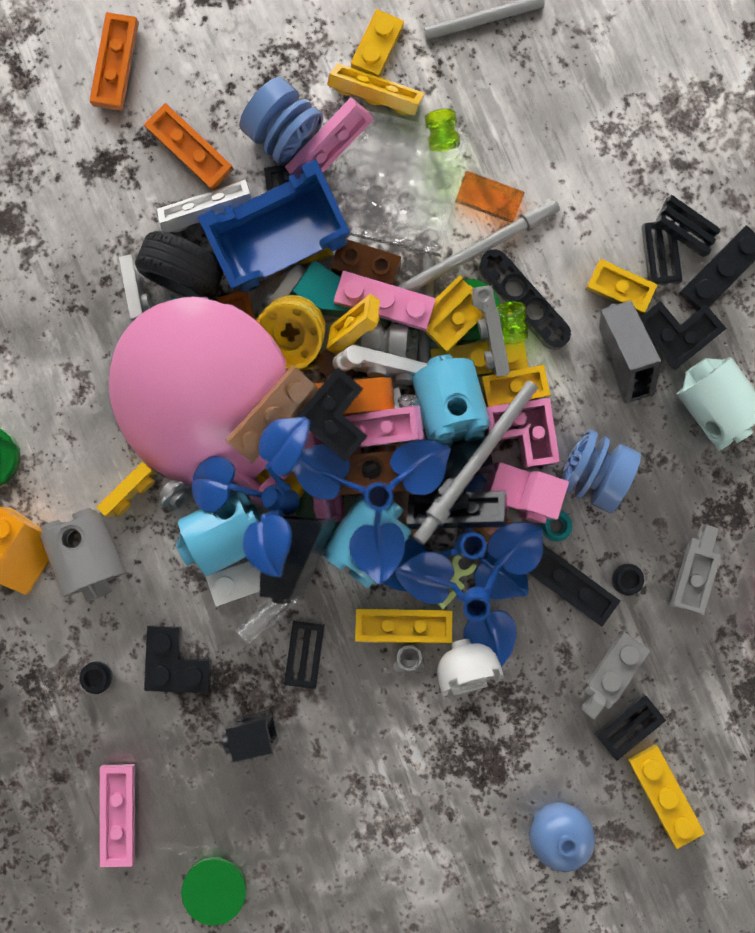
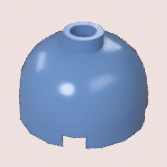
[528,802,596,873]

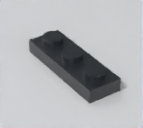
[679,225,755,311]
[407,491,507,529]
[528,544,621,627]

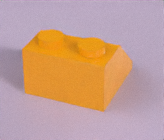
[0,506,49,595]

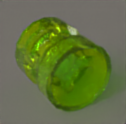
[425,109,460,152]
[496,302,528,344]

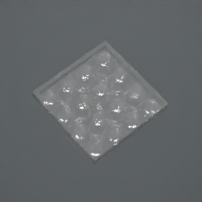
[329,110,471,257]

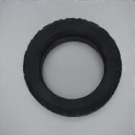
[135,231,224,300]

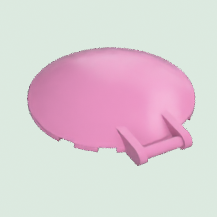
[109,297,294,506]

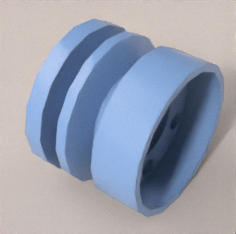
[239,77,324,166]
[562,429,641,513]

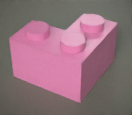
[485,398,560,469]
[484,462,569,524]

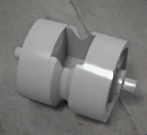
[355,323,416,358]

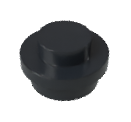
[611,564,644,596]
[80,661,113,694]

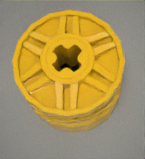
[257,295,326,371]

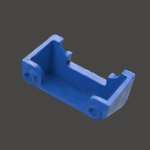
[198,159,351,294]

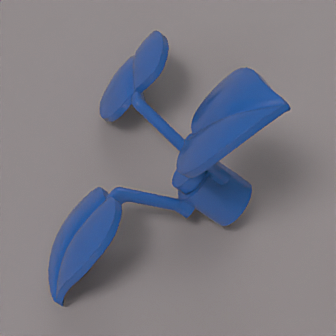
[191,418,310,577]
[294,440,450,584]
[383,474,529,600]
[395,522,543,667]

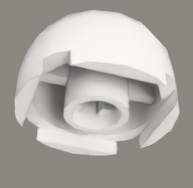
[437,639,504,696]

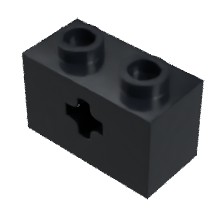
[222,709,279,763]

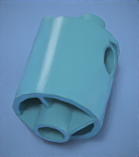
[412,355,491,447]
[176,491,261,577]
[323,495,412,589]

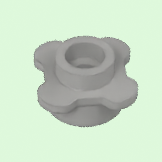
[159,480,191,512]
[393,643,425,673]

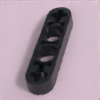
[479,249,571,350]

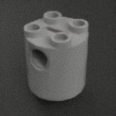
[40,508,125,602]

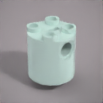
[676,357,755,451]

